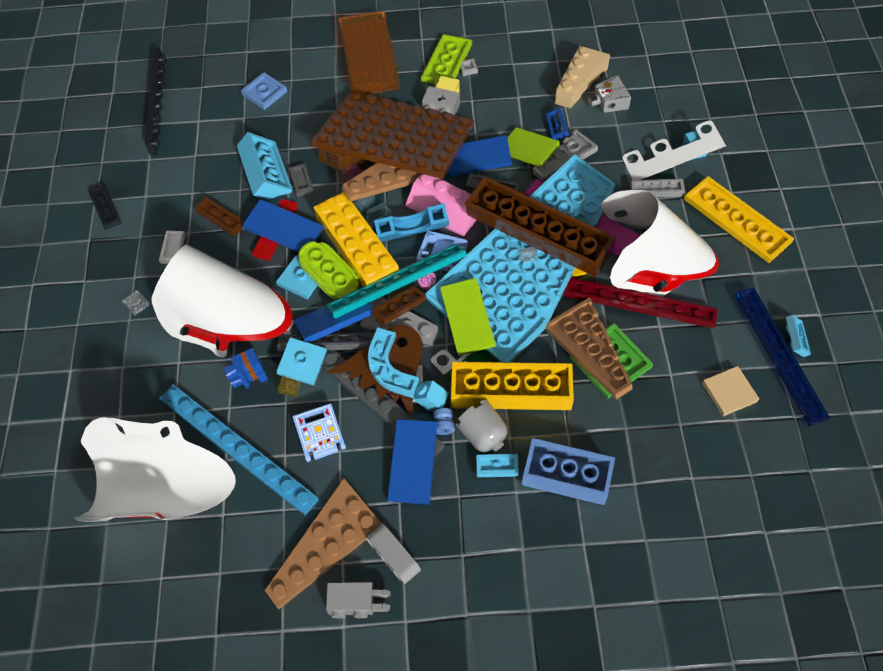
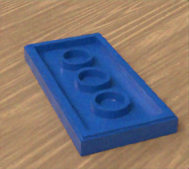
[444,135,512,178]
[242,199,323,252]
[293,302,374,343]
[388,420,438,505]

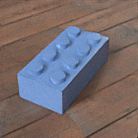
[522,438,615,505]

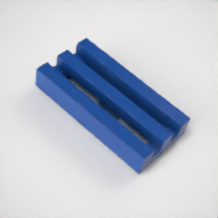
[546,107,569,140]

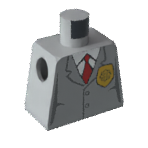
[588,75,631,113]

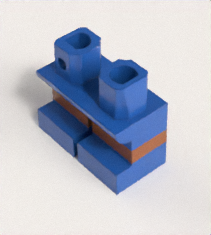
[223,348,268,389]

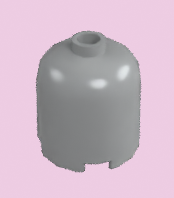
[456,399,508,452]

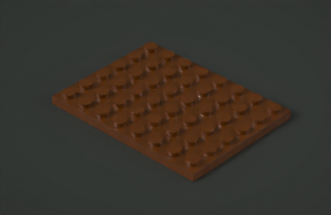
[311,91,474,179]

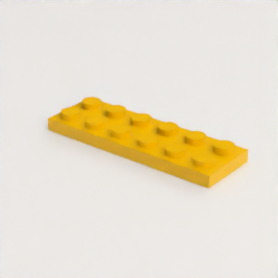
[684,176,794,263]

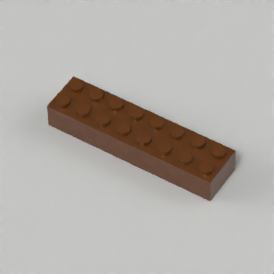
[465,176,615,277]

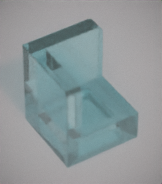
[366,202,393,233]

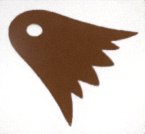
[326,325,423,416]

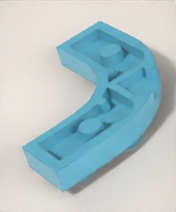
[368,327,420,398]

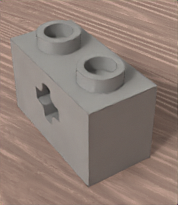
[422,86,460,115]

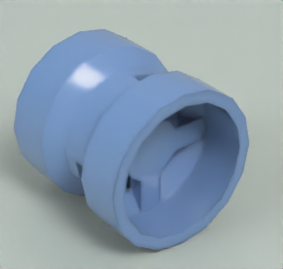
[433,408,455,435]

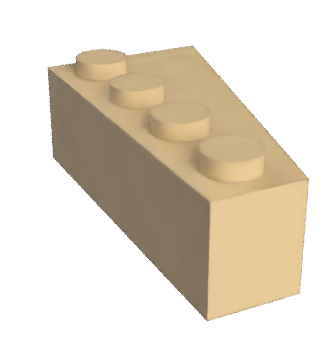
[555,46,610,108]

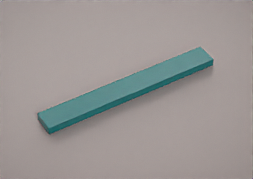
[326,243,467,319]

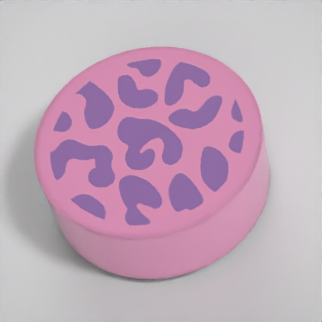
[418,273,436,290]

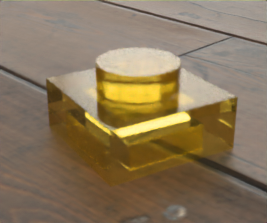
[278,376,302,397]

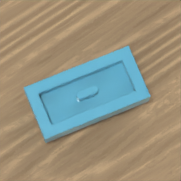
[786,314,811,357]
[476,454,519,477]

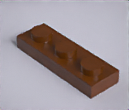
[194,197,245,237]
[371,285,426,325]

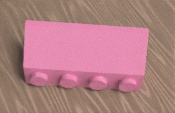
[405,174,477,237]

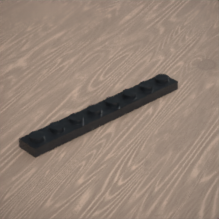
[145,48,166,155]

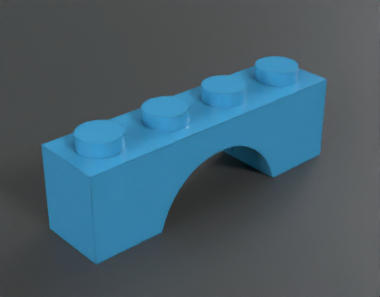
[374,203,450,242]

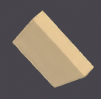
[702,366,759,416]

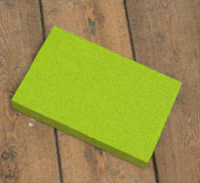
[507,127,560,167]

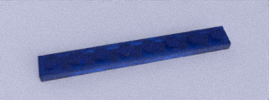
[735,287,830,427]

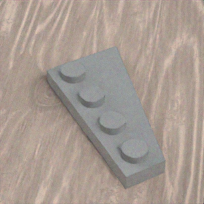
[533,129,598,182]
[361,297,438,346]

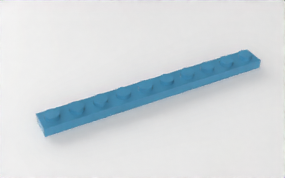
[159,384,319,516]

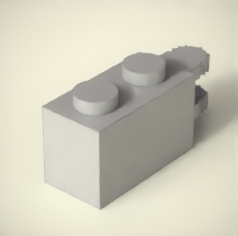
[326,582,390,619]

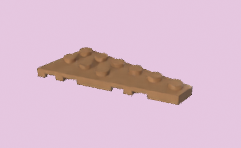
[342,163,421,202]
[545,297,633,399]
[265,479,381,609]

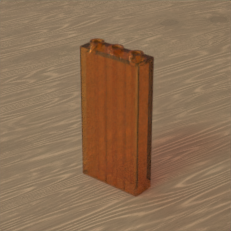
[339,11,400,94]

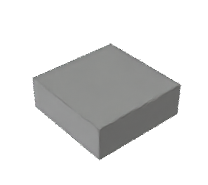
[460,58,478,76]

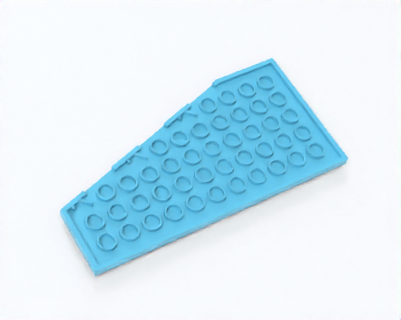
[425,154,616,363]

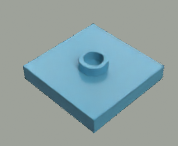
[276,255,318,300]
[277,337,327,386]

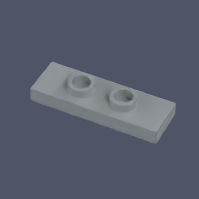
[629,179,686,197]

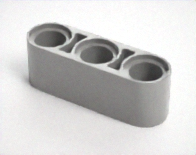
[365,523,421,585]

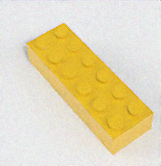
[313,192,399,287]
[451,362,574,410]

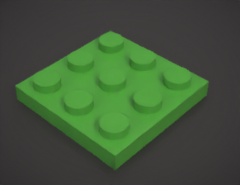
[569,323,653,399]

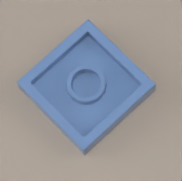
[241,72,287,110]

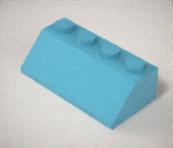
[237,132,293,200]

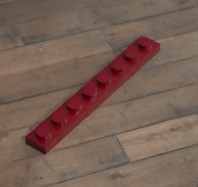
[564,278,718,329]

